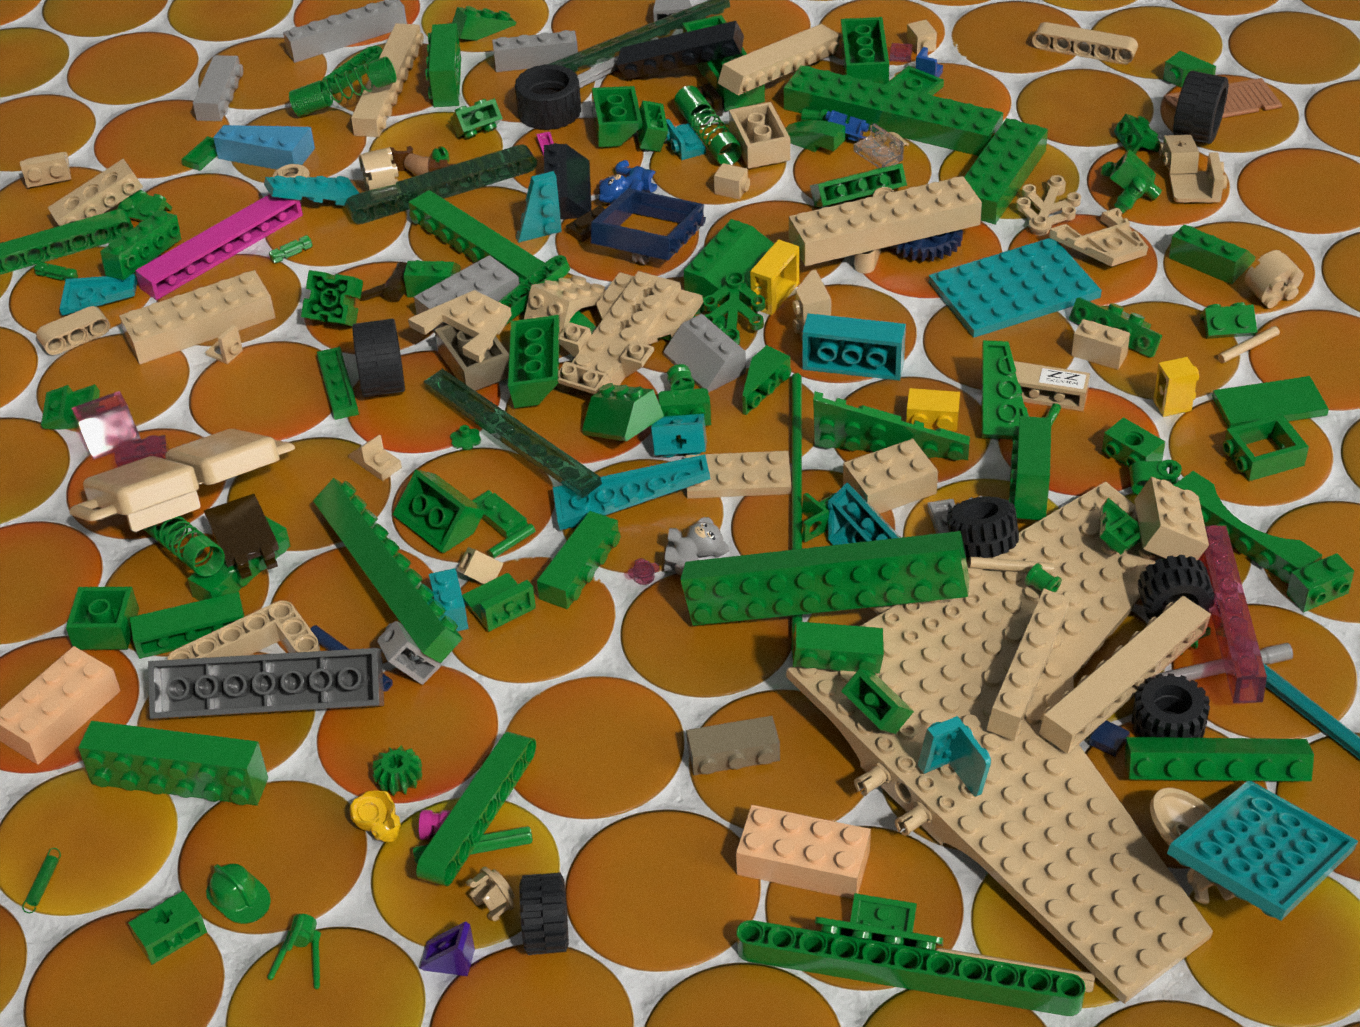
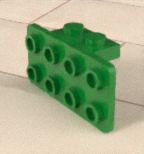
[814,893,944,951]

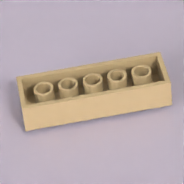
[119,270,275,364]

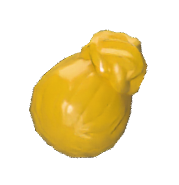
[349,790,401,842]

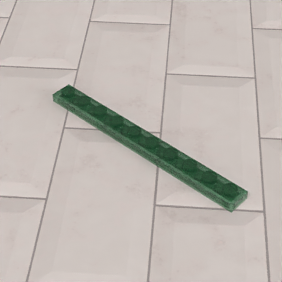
[547,0,731,72]
[423,368,602,499]

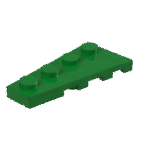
[982,340,1029,439]

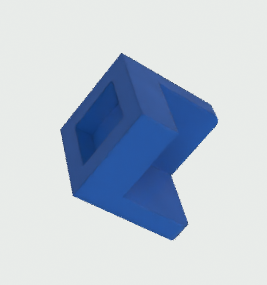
[916,47,943,77]

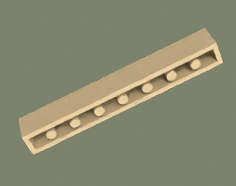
[351,23,424,137]
[718,24,841,95]
[1039,596,1211,754]

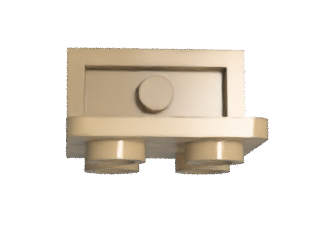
[20,152,71,188]
[1169,152,1227,203]

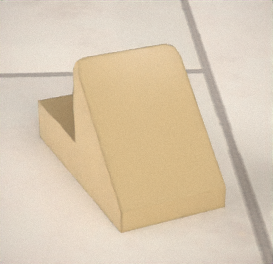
[349,435,402,481]

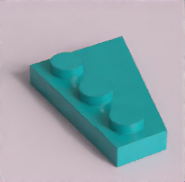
[516,171,562,243]
[59,274,137,316]

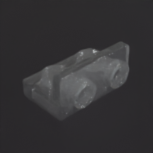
[854,124,904,168]

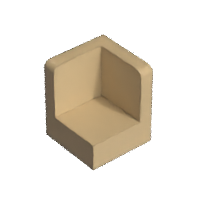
[457,547,504,584]

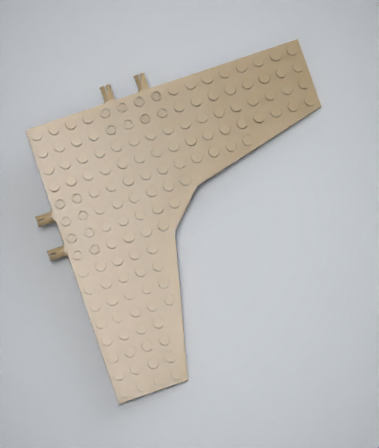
[786,482,1213,1004]

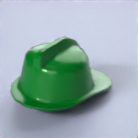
[206,863,271,924]

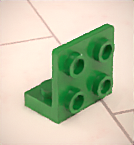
[462,573,536,632]

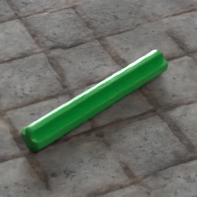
[413,826,533,864]

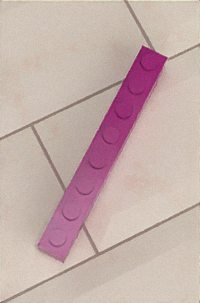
[135,194,303,300]

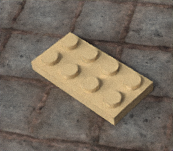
[686,451,791,499]

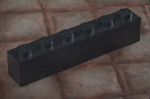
[617,21,744,80]

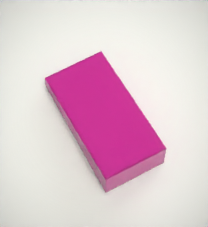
[537,132,554,156]

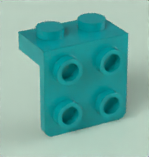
[917,716,991,797]

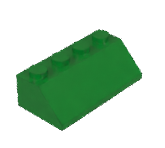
[508,315,560,408]

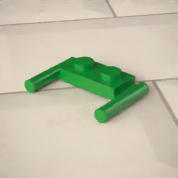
[472,490,536,558]

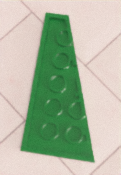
[813,391,970,460]

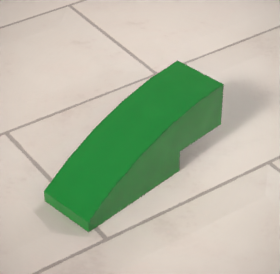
[785,120,845,152]

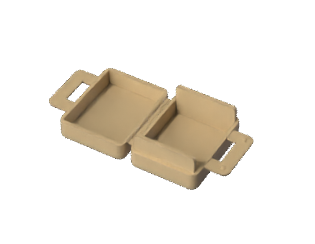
[69,429,295,532]

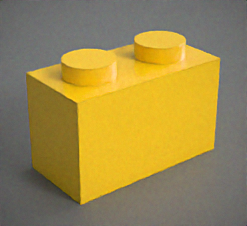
[1153,357,1199,417]
[906,388,960,431]

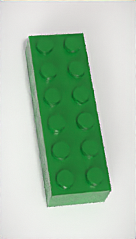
[682,15,765,111]
[964,118,1048,225]
[78,721,268,806]

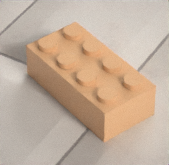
[0,646,121,765]
[736,805,871,899]

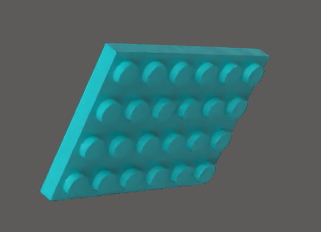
[929,238,1102,338]
[1167,781,1358,921]

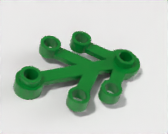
[703,271,766,345]

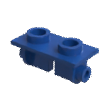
[826,110,869,142]

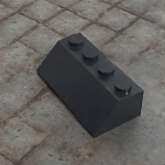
[544,143,592,219]

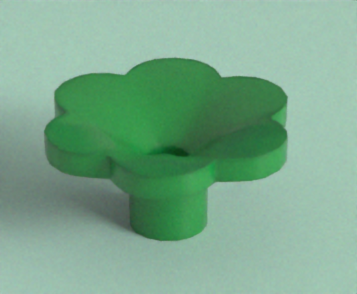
[450,425,481,450]

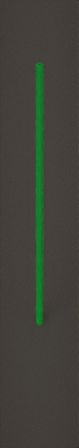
[792,373,803,659]

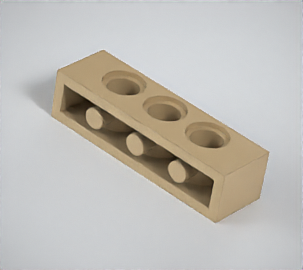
[48,158,143,226]

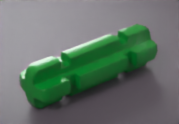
[269,235,313,264]
[34,262,78,281]

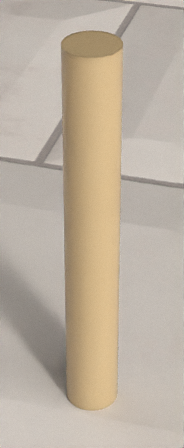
[1218,326,1280,363]
[969,557,1054,574]

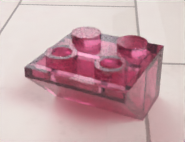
[72,391,142,460]

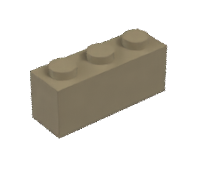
[686,716,780,775]

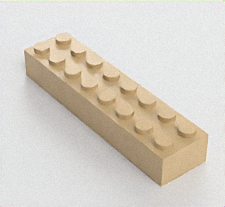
[789,176,982,266]

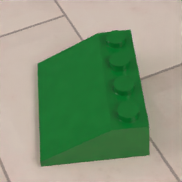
[684,219,774,309]

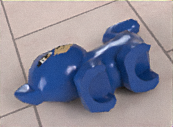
[599,160,657,204]

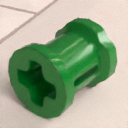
[1024,563,1062,593]

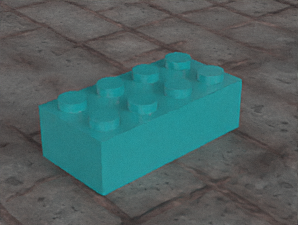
[802,313,906,381]

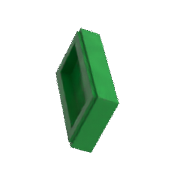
[181,136,218,171]

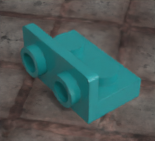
[665,119,706,160]

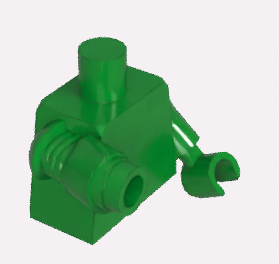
[1101,149,1162,213]

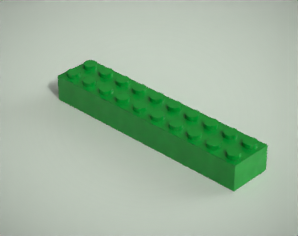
[784,65,1003,156]
[680,531,970,626]

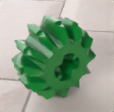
[372,745,423,796]

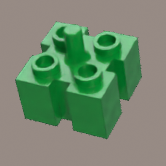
[301,270,363,327]

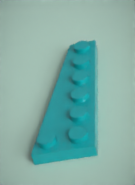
[553,454,711,530]

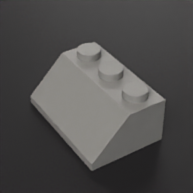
[663,314,746,393]

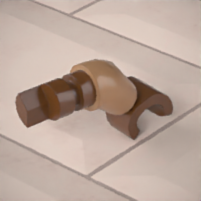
[390,146,460,178]

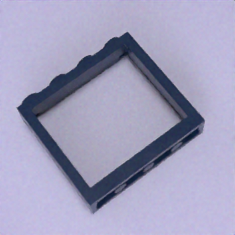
[591,188,706,260]

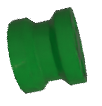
[666,364,695,390]

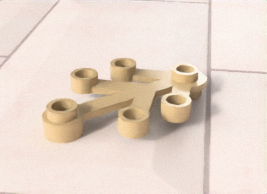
[1016,175,1081,236]

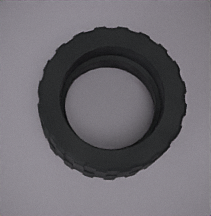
[515,64,581,130]
[1173,71,1229,144]
[352,318,405,397]

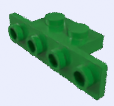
[1069,297,1162,357]

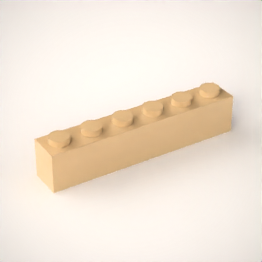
[986,589,1071,740]

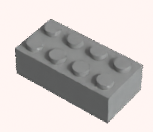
[414,255,521,332]

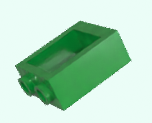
[1223,414,1309,481]

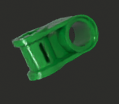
[1129,460,1182,495]

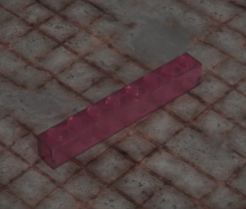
[1198,525,1267,703]

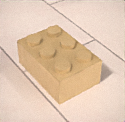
[729,102,790,168]
[843,439,938,514]
[1135,477,1209,561]

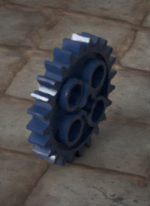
[891,229,963,262]

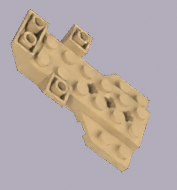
[558,271,703,394]

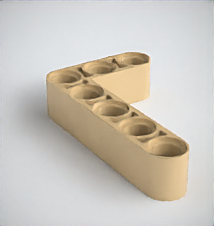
[167,601,320,660]

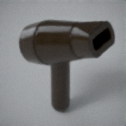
[359,262,407,302]

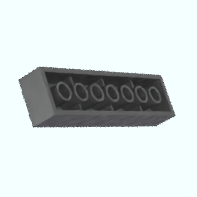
[148,648,384,719]

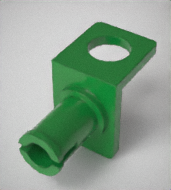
[802,493,836,542]

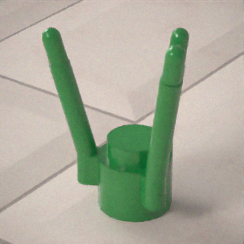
[267,914,321,990]

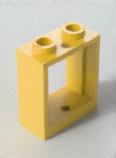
[750,239,799,315]

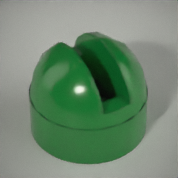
[431,146,450,162]

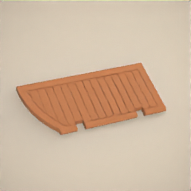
[1163,78,1282,118]

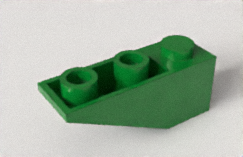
[452,6,517,41]
[742,345,791,415]

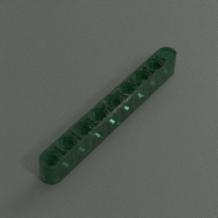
[345,144,537,224]

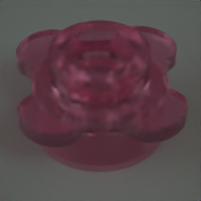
[628,558,659,585]

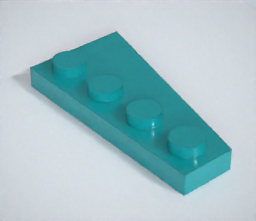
[264,176,365,208]

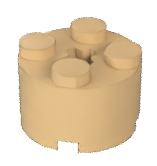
[359,147,400,197]
[1245,250,1304,308]

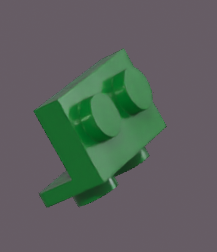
[1114,113,1161,154]
[118,190,172,222]
[1200,302,1257,339]

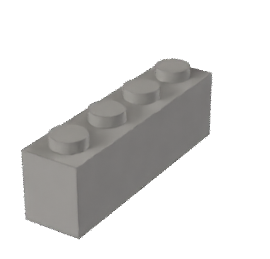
[492,30,579,72]
[193,55,243,121]

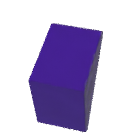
[420,921,475,976]

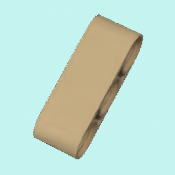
[36,306,110,355]

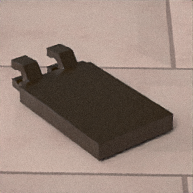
[204,494,279,579]

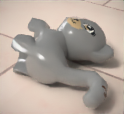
[664,517,729,576]

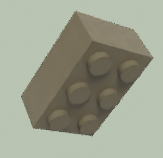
[435,325,509,394]

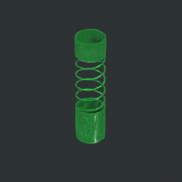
[289,56,397,117]
[674,86,742,165]
[143,516,225,577]

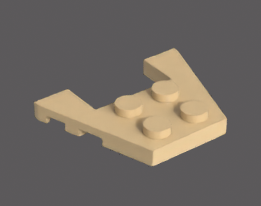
[1048,208,1148,266]
[408,290,511,363]

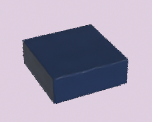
[1089,720,1130,757]

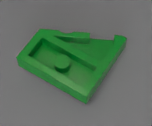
[1100,498,1142,555]

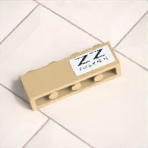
[1014,361,1090,411]

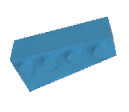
[213,125,315,170]

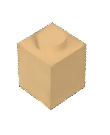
[907,20,937,55]
[714,163,750,200]

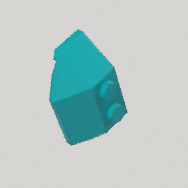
[828,483,901,545]

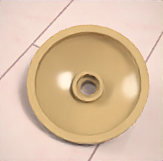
[1150,788,1212,846]

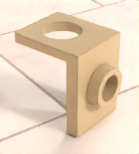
[205,325,243,364]

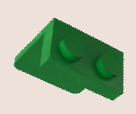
[659,388,711,426]

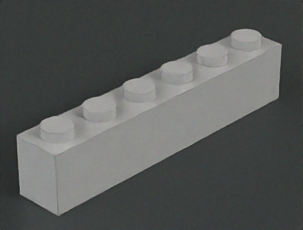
[283,0,407,63]

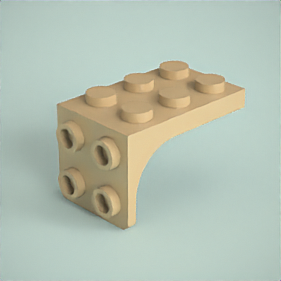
[524,275,606,345]

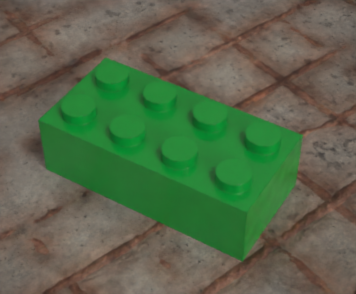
[840,17,889,84]
[425,23,462,107]
[1009,416,1051,520]

